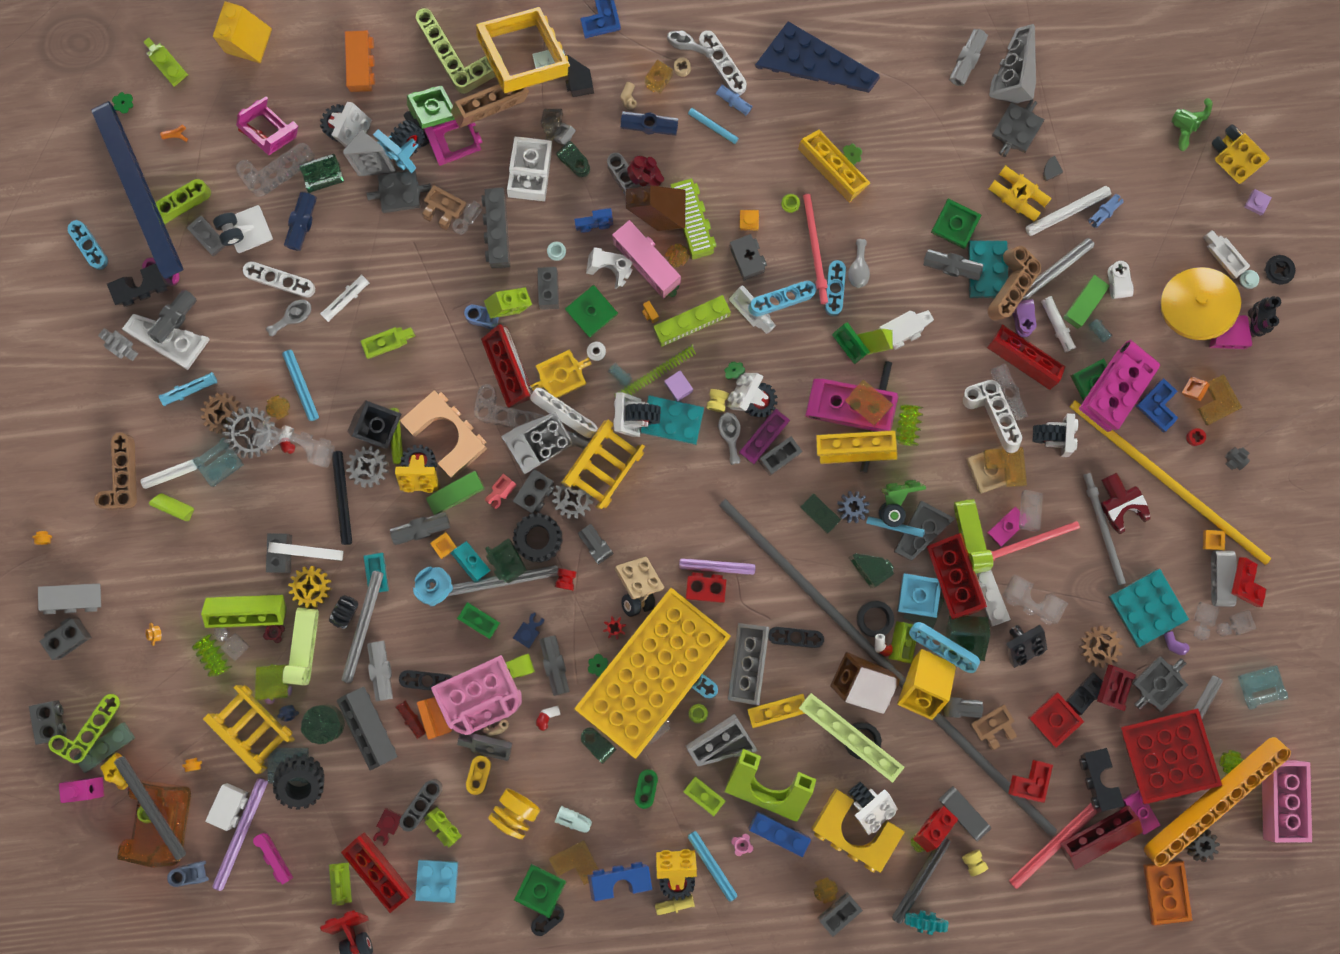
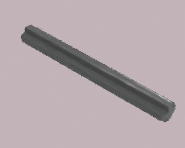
[892,837,951,924]

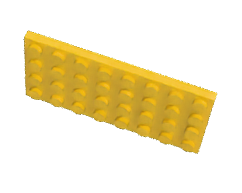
[573,588,731,759]

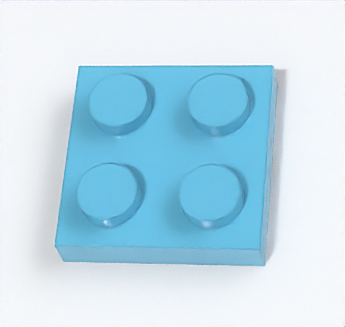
[897,573,941,618]
[415,859,458,903]

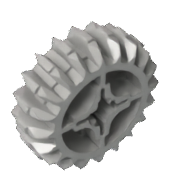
[222,406,276,459]

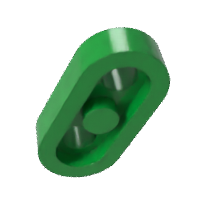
[634,769,658,809]

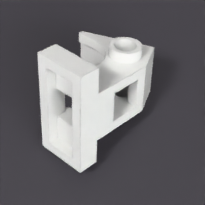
[586,247,633,289]

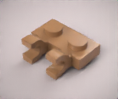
[422,185,467,231]
[970,704,1017,750]

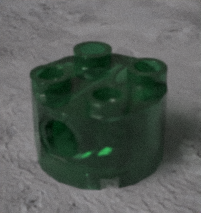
[301,704,345,745]

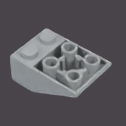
[501,412,573,474]

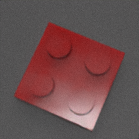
[1028,692,1084,748]

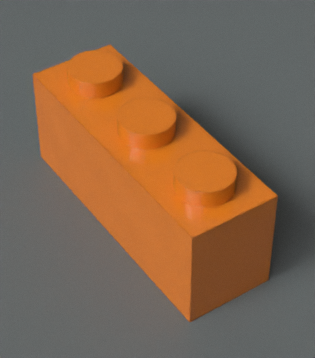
[345,30,375,92]

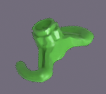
[1171,98,1213,151]

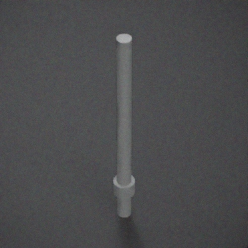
[1083,473,1126,585]

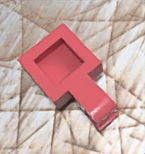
[485,473,517,509]

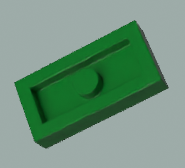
[831,322,870,364]
[457,602,500,639]

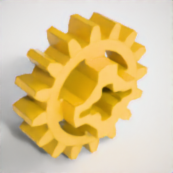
[288,566,332,608]

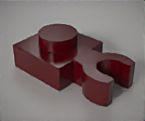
[373,808,402,846]

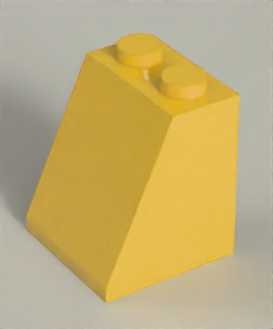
[213,1,272,63]
[897,649,956,720]

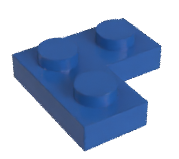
[580,0,621,38]
[574,208,613,233]
[1136,378,1178,433]

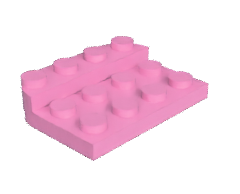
[431,655,522,735]

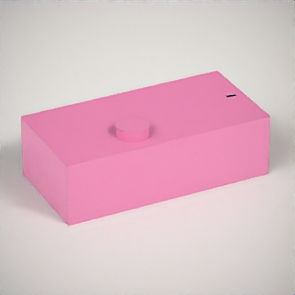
[612,220,681,299]
[1262,760,1312,843]

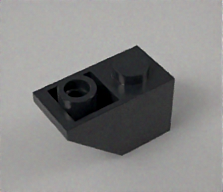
[565,55,594,97]

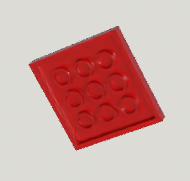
[1120,708,1222,804]

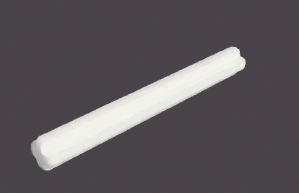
[1025,186,1111,236]

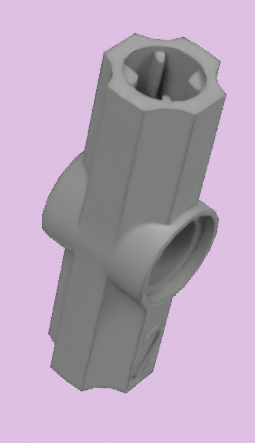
[949,29,988,86]
[367,641,393,701]

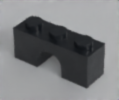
[107,264,173,307]
[1079,748,1125,813]

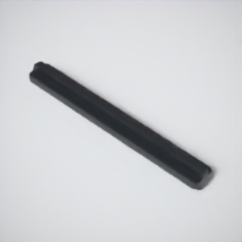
[331,451,352,545]

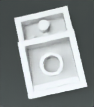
[507,136,552,202]

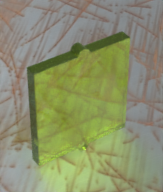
[255,664,288,701]

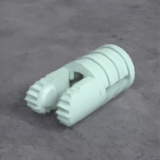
[555,806,592,833]

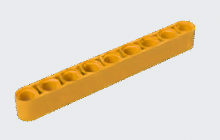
[1144,737,1291,867]

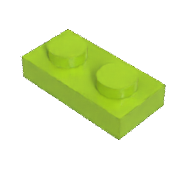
[683,776,726,816]

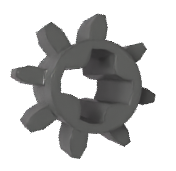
[1225,447,1250,470]

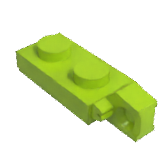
[144,38,188,86]
[361,327,415,359]

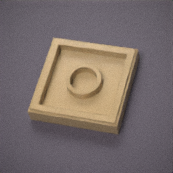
[966,445,1017,494]

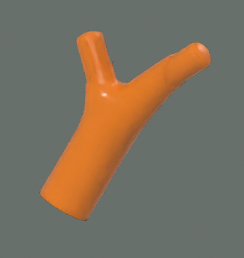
[160,125,188,142]

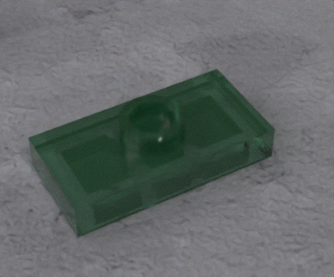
[800,493,841,534]

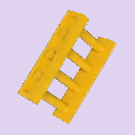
[561,419,645,509]
[816,431,897,464]
[203,685,295,774]

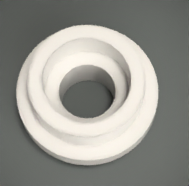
[587,342,606,361]

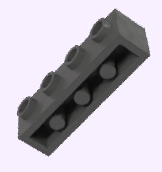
[482,188,510,269]
[336,687,398,771]

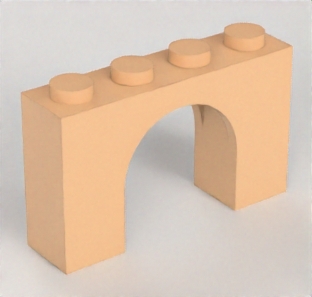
[400,390,487,479]

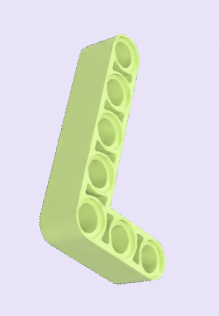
[416,8,503,94]

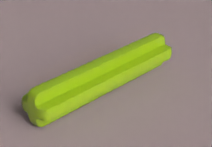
[390,408,403,464]

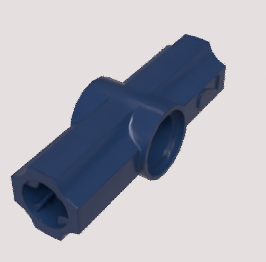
[620,111,678,136]
[284,192,317,251]

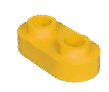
[466,755,491,795]

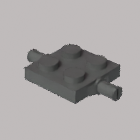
[992,99,1045,157]
[367,170,431,213]
[1132,656,1188,712]

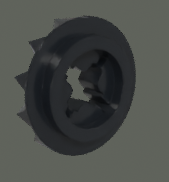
[1264,255,1296,285]

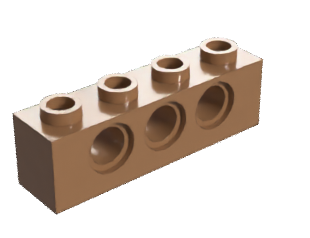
[451,84,529,128]

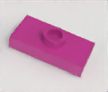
[987,506,1029,547]
[1123,790,1160,835]

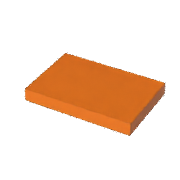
[1143,860,1193,925]

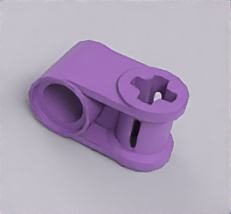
[1012,299,1036,337]

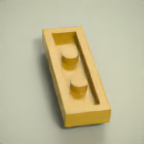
[747,693,805,728]

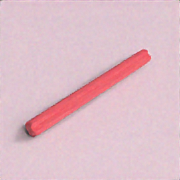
[1009,803,1097,889]

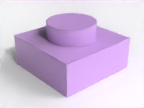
[1244,189,1272,215]

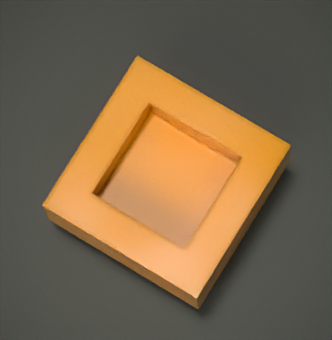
[739,210,759,231]
[642,301,659,324]
[1203,530,1225,551]
[430,532,457,559]

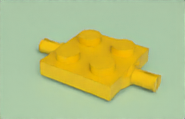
[530,349,592,398]

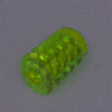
[896,405,923,446]
[192,634,232,677]

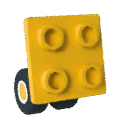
[1212,124,1270,184]

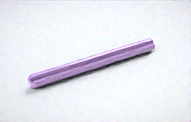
[212,778,268,891]

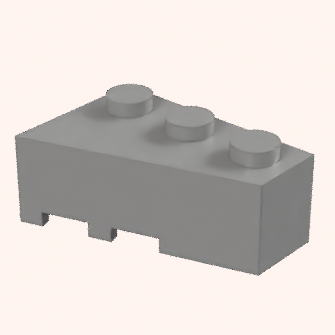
[38,584,101,614]
[685,714,758,766]

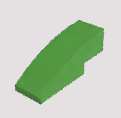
[1063,274,1110,329]
[426,471,485,515]

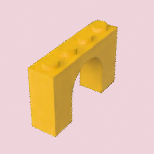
[811,788,905,873]

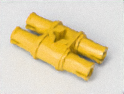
[988,165,1051,222]

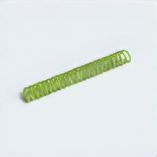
[614,344,696,398]

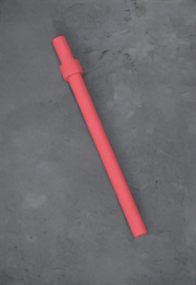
[803,194,828,304]
[990,521,1080,561]

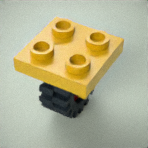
[395,445,439,493]
[656,849,697,900]

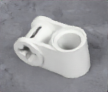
[1107,261,1134,299]

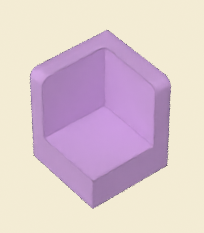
[664,371,693,402]

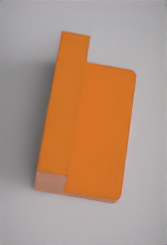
[417,697,453,740]

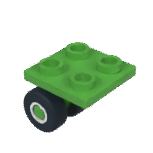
[879,480,926,527]

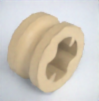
[674,58,691,77]

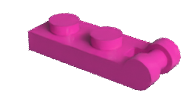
[253,833,293,885]

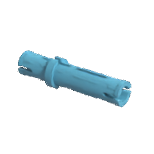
[159,372,218,406]

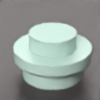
[547,242,566,261]
[1240,270,1259,289]

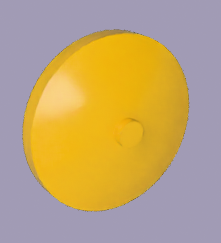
[1161,268,1241,340]

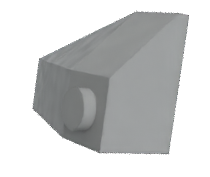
[989,24,1036,103]

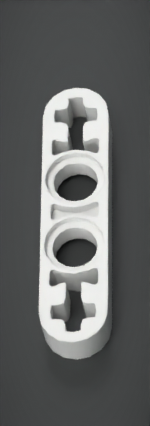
[699,31,747,95]
[243,262,315,298]
[530,388,598,438]
[268,542,343,561]

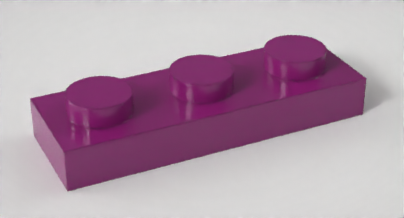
[739,408,790,465]

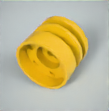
[488,788,541,840]

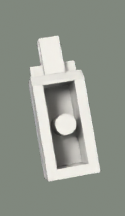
[879,310,934,350]

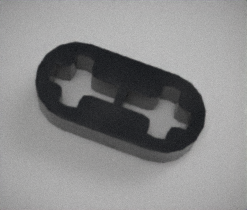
[531,904,565,936]

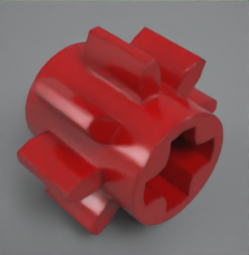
[603,616,627,640]

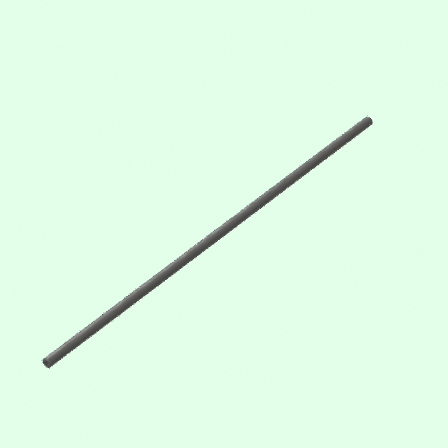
[719,499,1057,837]

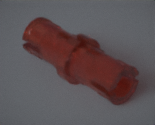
[395,700,426,739]

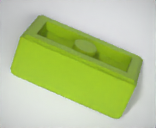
[857,329,893,355]
[149,493,194,521]
[889,621,919,664]

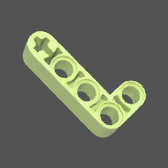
[283,607,319,685]

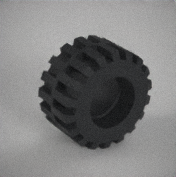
[513,513,563,563]
[273,754,324,810]

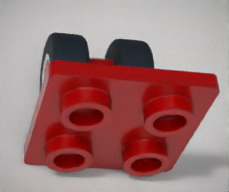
[320,910,373,954]

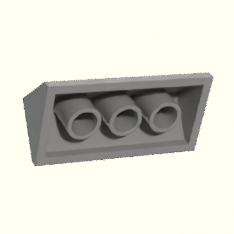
[343,130,396,176]
[728,623,769,705]

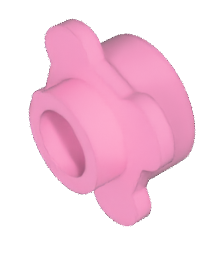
[731,834,753,856]

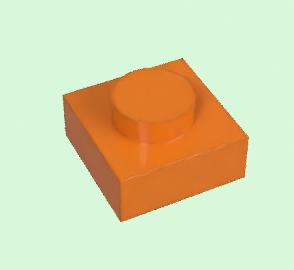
[1182,377,1210,401]

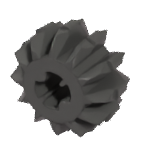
[1186,829,1220,862]

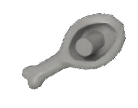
[667,31,714,58]
[848,239,870,288]
[266,300,312,336]
[718,412,741,465]

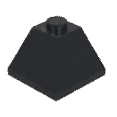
[347,400,402,449]

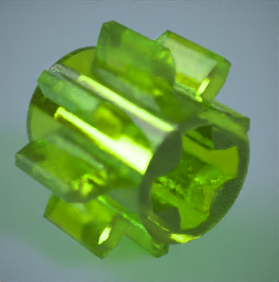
[1219,750,1244,773]

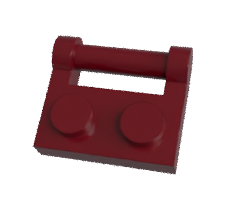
[1097,664,1136,712]

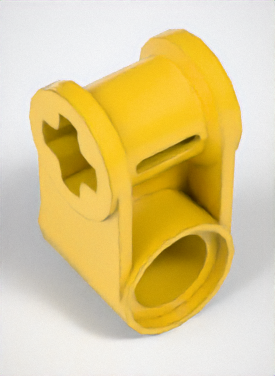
[100,753,128,790]

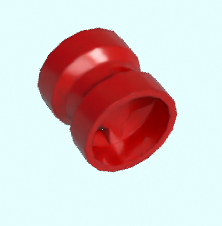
[555,568,577,591]

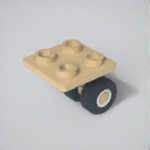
[615,557,664,617]

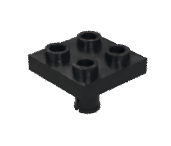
[1006,625,1048,668]

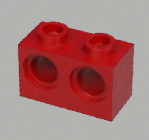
[686,572,727,603]
[913,806,958,852]

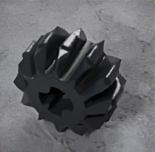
[329,595,358,629]

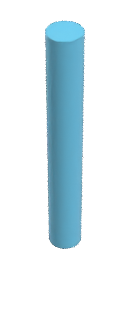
[688,108,739,144]
[867,516,925,537]

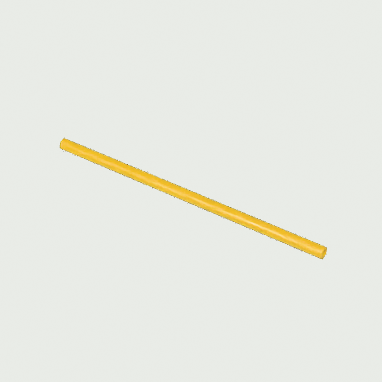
[1069,400,1271,565]

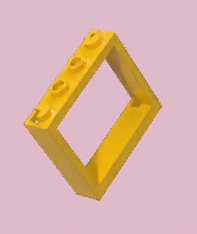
[476,7,570,94]

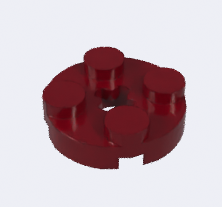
[627,156,664,187]

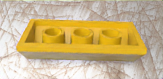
[798,129,870,203]

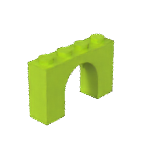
[724,749,816,822]

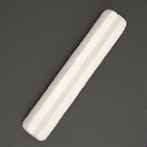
[140,460,197,489]

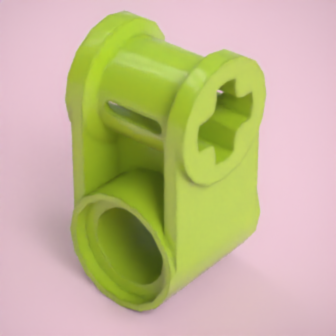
[505,654,535,679]

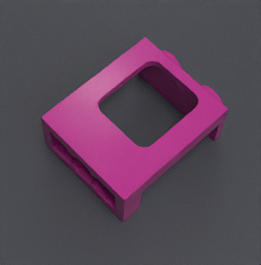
[236,97,299,156]
[424,120,483,166]

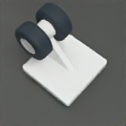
[213,205,273,253]

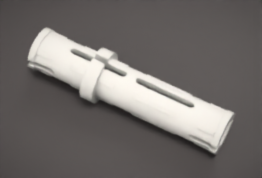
[320,274,370,322]
[1041,296,1076,353]

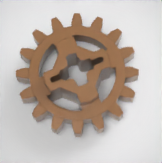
[201,393,244,434]
[1079,626,1124,668]

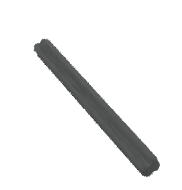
[114,756,186,860]

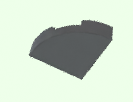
[1043,156,1063,182]

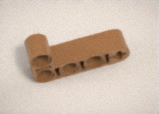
[988,246,1041,321]
[94,432,137,510]

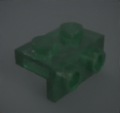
[299,154,344,193]
[485,538,527,584]

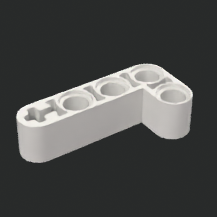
[963,380,1022,453]

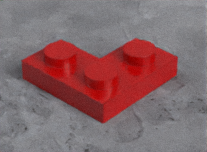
[1231,557,1266,607]
[1008,760,1053,803]

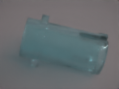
[1088,318,1112,343]
[608,363,633,387]

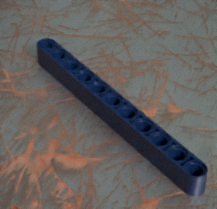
[91,101,184,279]

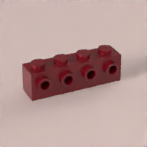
[1061,805,1143,870]

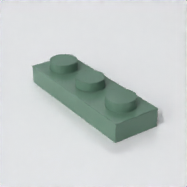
[74,722,135,773]

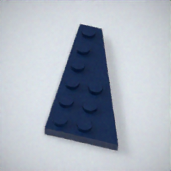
[755,21,880,93]

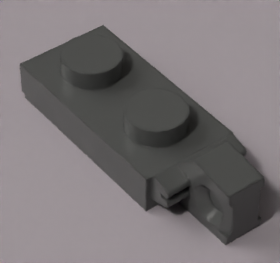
[457,733,512,761]

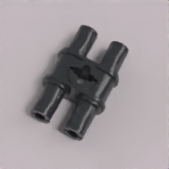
[1248,296,1282,337]

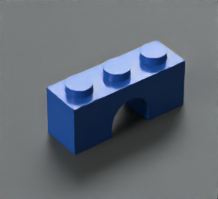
[748,811,811,857]
[588,862,652,901]

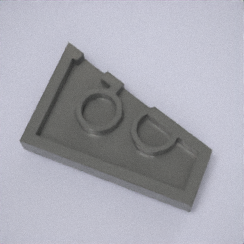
[894,501,955,561]

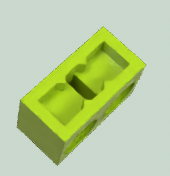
[484,287,532,319]

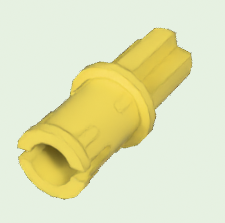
[655,894,695,915]

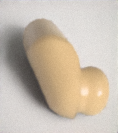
[620,82,637,110]
[483,720,509,737]

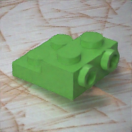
[407,86,455,129]

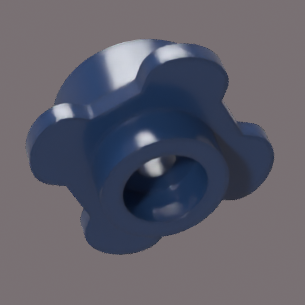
[277,705,299,722]

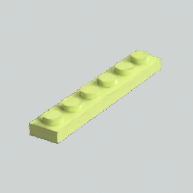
[799,693,905,783]

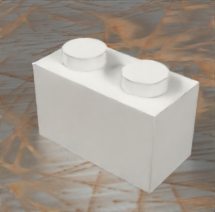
[205,783,248,831]

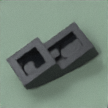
[1066,672,1103,716]

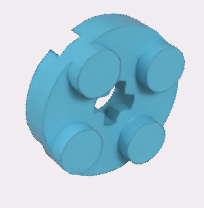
[413,567,453,606]

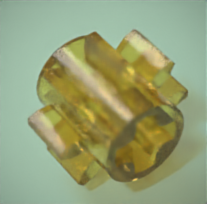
[665,244,690,267]
[266,395,290,420]
[813,877,838,904]

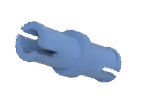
[716,84,753,116]
[1088,194,1124,228]

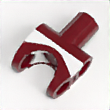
[1101,473,1151,534]

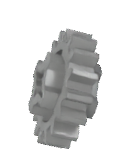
[98,328,139,361]
[346,446,389,488]
[552,481,594,519]

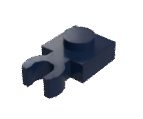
[513,612,545,649]

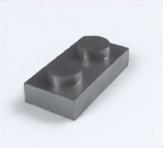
[187,215,225,257]

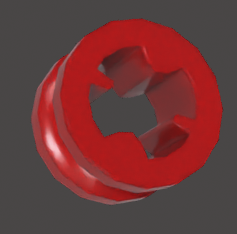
[1186,428,1206,446]

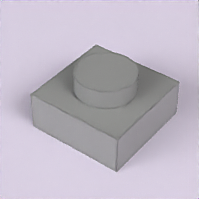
[551,122,576,145]

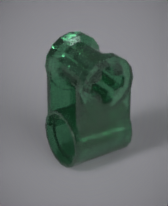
[556,141,590,177]
[581,727,617,764]

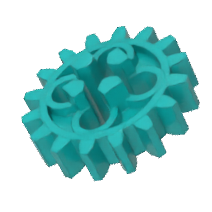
[904,910,949,935]

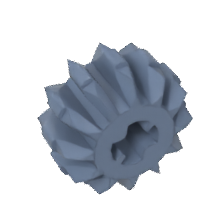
[837,491,870,523]

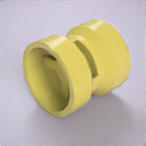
[706,389,729,412]
[962,850,988,876]

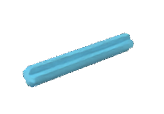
[282,350,319,421]
[688,831,737,901]

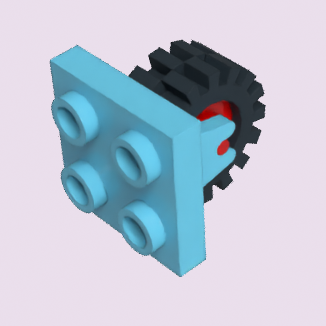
[373,120,425,173]

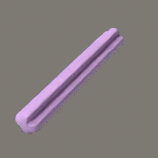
[679,559,755,575]

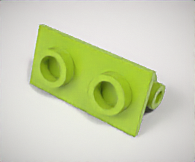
[424,807,462,848]
[329,862,352,906]

